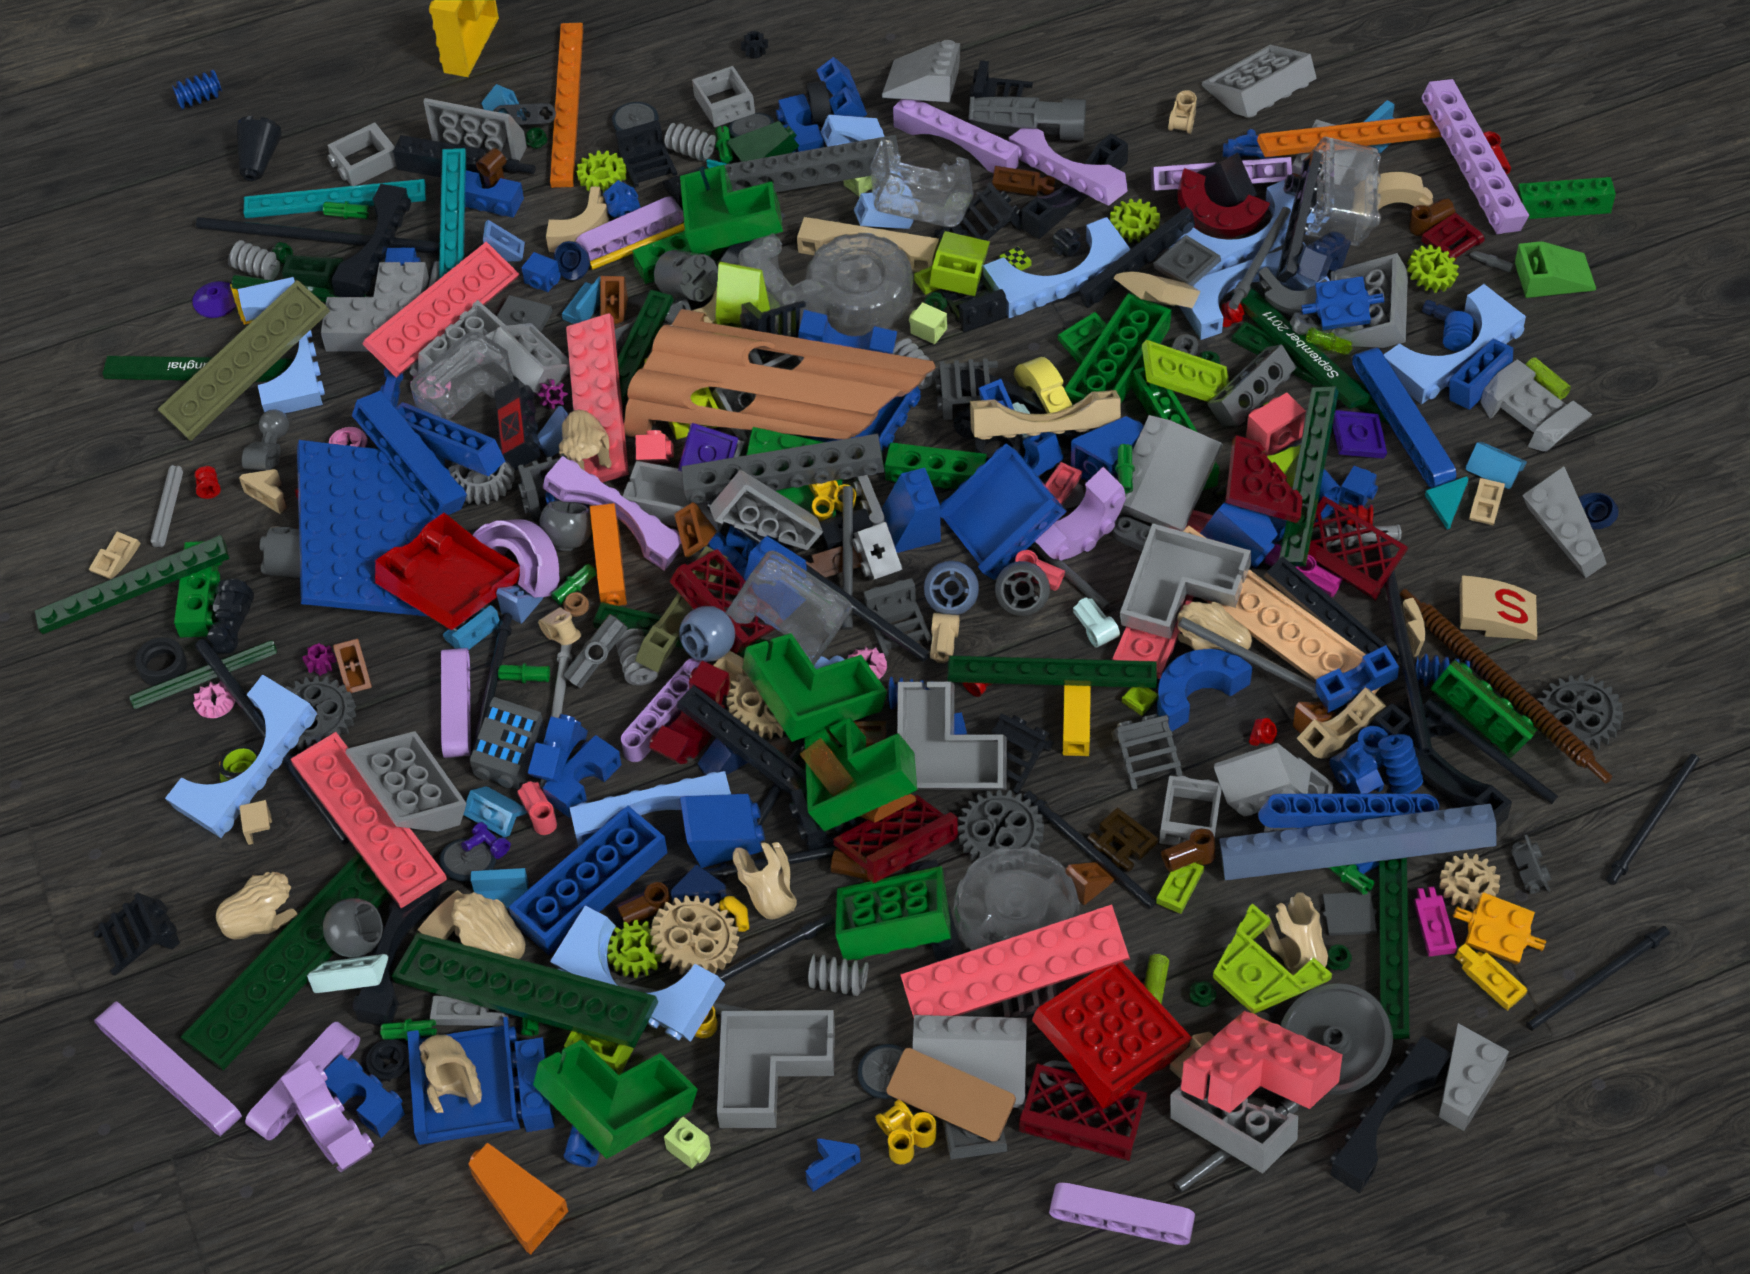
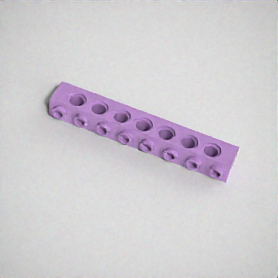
[1421,79,1529,234]

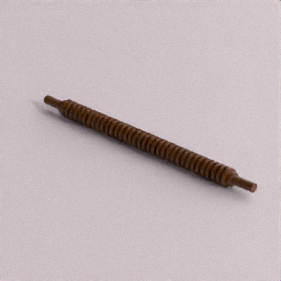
[1400,589,1612,784]

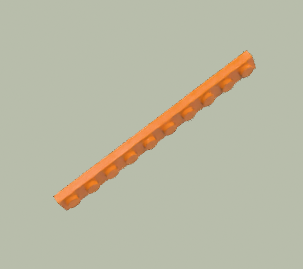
[550,23,583,188]
[1257,115,1442,157]

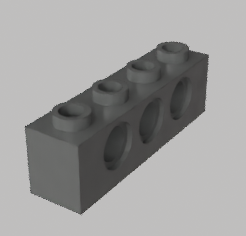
[1207,344,1296,427]

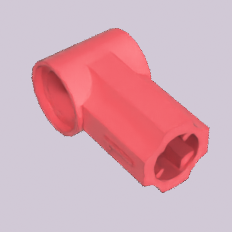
[1014,550,1065,591]
[517,781,557,835]

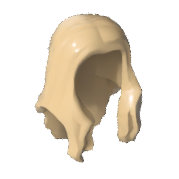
[559,409,612,471]
[1177,602,1252,658]
[733,842,797,919]
[216,872,297,940]
[451,892,526,959]
[1263,892,1328,975]
[419,1034,482,1113]

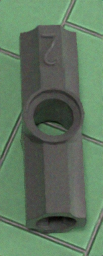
[563,614,628,688]

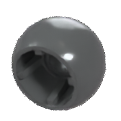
[539,500,592,551]
[995,561,1050,616]
[323,898,383,958]

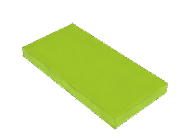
[1142,340,1229,402]

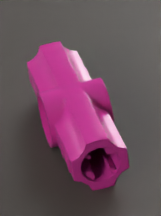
[1265,543,1342,597]

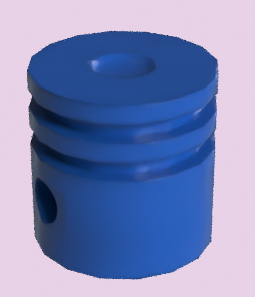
[1443,311,1474,352]
[1357,726,1388,769]
[564,1125,600,1167]

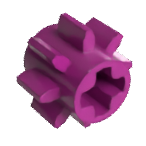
[536,378,568,409]
[303,643,337,676]

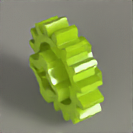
[577,151,627,192]
[1110,199,1160,243]
[1407,245,1459,293]
[607,920,663,978]

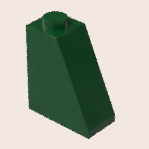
[727,121,799,162]

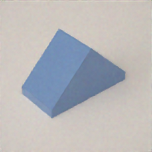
[483,220,525,261]
[537,406,568,457]
[496,585,543,624]

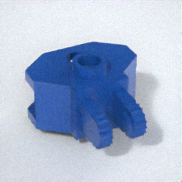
[1329,742,1384,794]

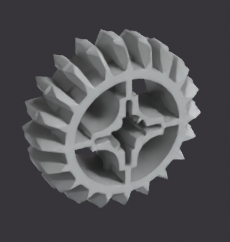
[449,450,515,505]

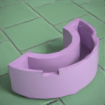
[1035,467,1126,560]
[473,519,559,598]
[280,1060,374,1172]

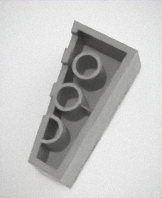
[418,300,506,387]
[1523,467,1607,578]
[709,469,823,550]
[1171,1085,1298,1174]

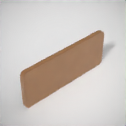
[887,1048,1016,1142]

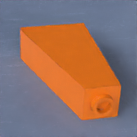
[590,503,627,606]
[468,1143,568,1255]

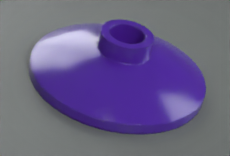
[193,281,236,318]

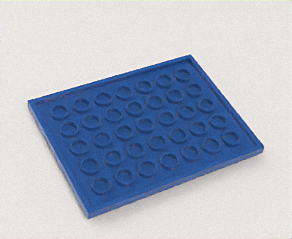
[297,440,445,617]

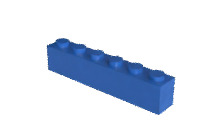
[352,391,467,518]
[395,402,505,477]

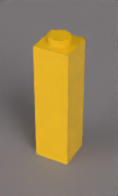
[1063,685,1091,756]

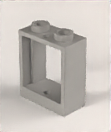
[692,66,755,127]
[327,123,396,186]
[1159,776,1222,846]

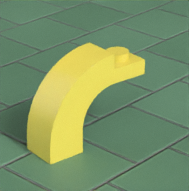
[1014,357,1073,414]

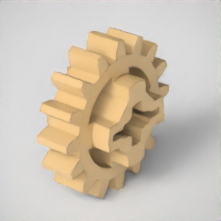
[1440,853,1500,910]

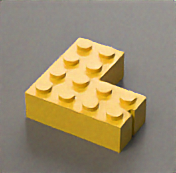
[429,0,499,77]

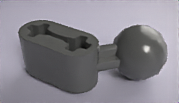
[242,409,289,471]

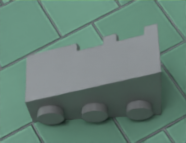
[1439,1023,1509,1131]

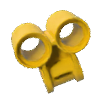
[808,480,856,522]
[875,1099,936,1165]

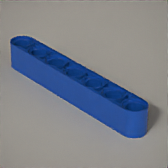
[1352,347,1456,488]
[1258,794,1439,828]

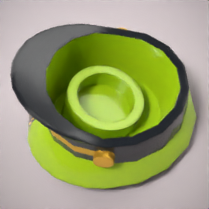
[219,747,259,783]

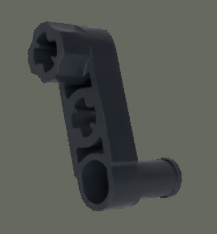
[493,103,556,126]

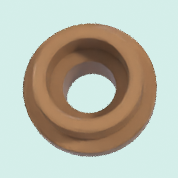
[564,592,589,617]

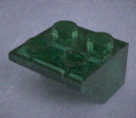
[282,254,343,289]

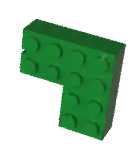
[680,164,783,254]
[742,633,887,742]
[805,718,918,831]
[533,1039,698,1159]

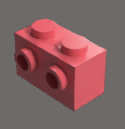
[636,430,674,464]

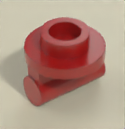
[1221,300,1244,327]
[1249,718,1277,746]

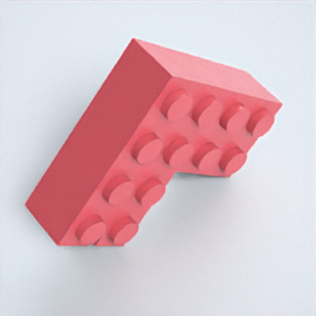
[1181,1011,1343,1113]

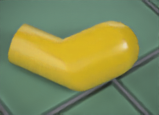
[719,896,750,932]

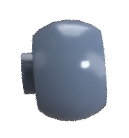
[924,561,979,615]
[679,606,735,662]

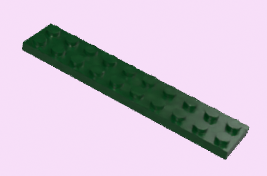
[181,852,390,1071]
[392,932,658,1048]

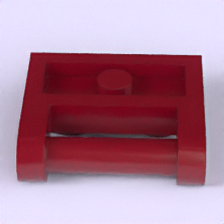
[1421,212,1485,262]

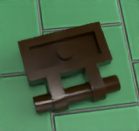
[1087,807,1158,872]

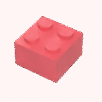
[1246,393,1306,456]

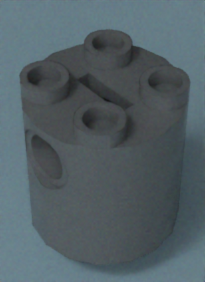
[654,250,718,302]
[260,526,300,578]

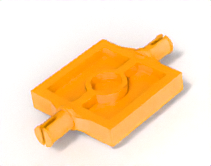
[1453,892,1546,965]

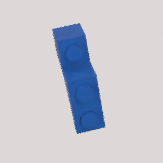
[528,714,588,783]

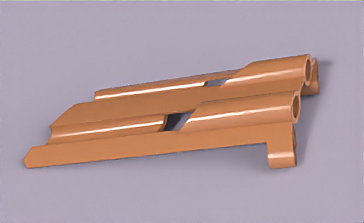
[624,309,936,439]

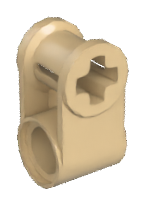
[1168,90,1197,134]
[538,607,581,645]

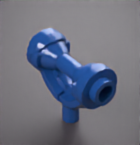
[1223,129,1278,159]

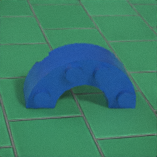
[798,310,897,354]
[1157,649,1252,731]

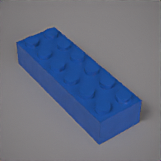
[508,805,667,955]

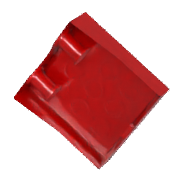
[375,513,520,630]
[1032,962,1192,1109]

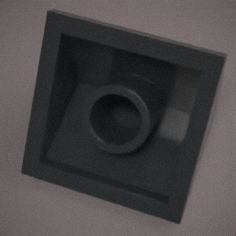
[1196,152,1257,207]

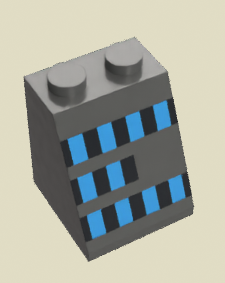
[470,697,546,790]

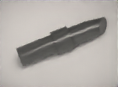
[1469,251,1514,273]

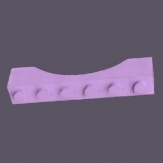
[893,99,1019,173]
[1009,128,1127,206]
[543,456,682,571]

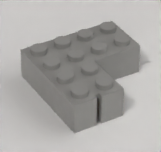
[321,262,430,352]
[622,440,746,534]
[1120,523,1251,639]
[898,682,1007,790]
[717,1010,835,1128]

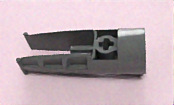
[968,97,1086,141]

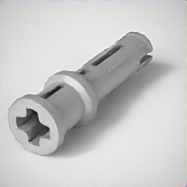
[1324,524,1401,548]

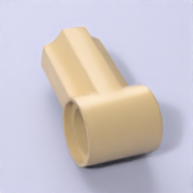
[930,613,960,663]

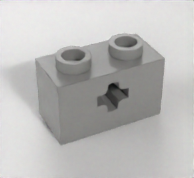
[852,522,902,580]

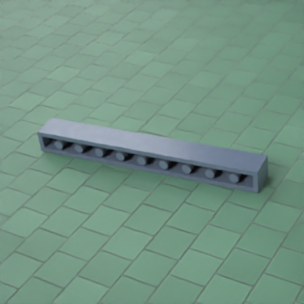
[1219,804,1496,880]

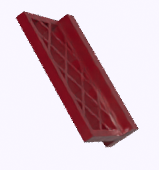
[1308,496,1409,601]
[669,549,782,655]
[833,795,958,883]
[1019,1064,1147,1161]

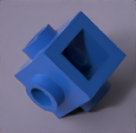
[603,180,641,218]

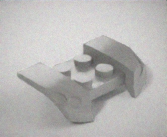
[1481,359,1592,452]

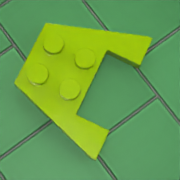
[1213,904,1332,1014]

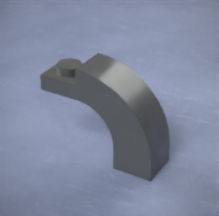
[1258,267,1327,319]

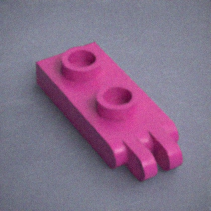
[1414,886,1457,957]

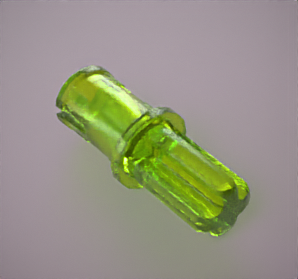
[1306,328,1353,355]

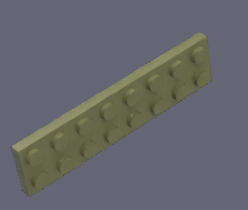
[158,280,330,441]

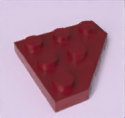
[1226,435,1303,523]

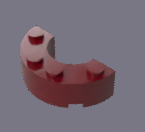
[1178,168,1270,239]
[649,661,730,764]

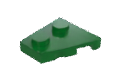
[1057,312,1107,365]

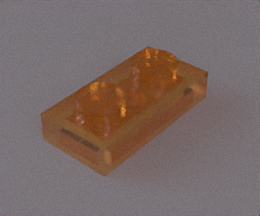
[800,738,854,797]

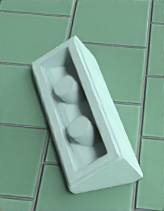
[307,954,388,993]

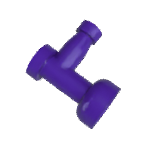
[461,822,511,859]

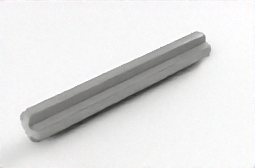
[150,465,183,548]

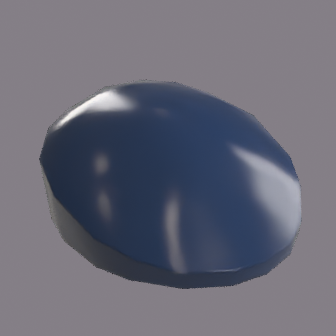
[554,241,590,281]
[1578,493,1619,530]

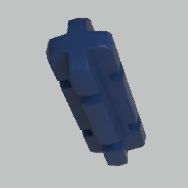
[1422,300,1457,321]

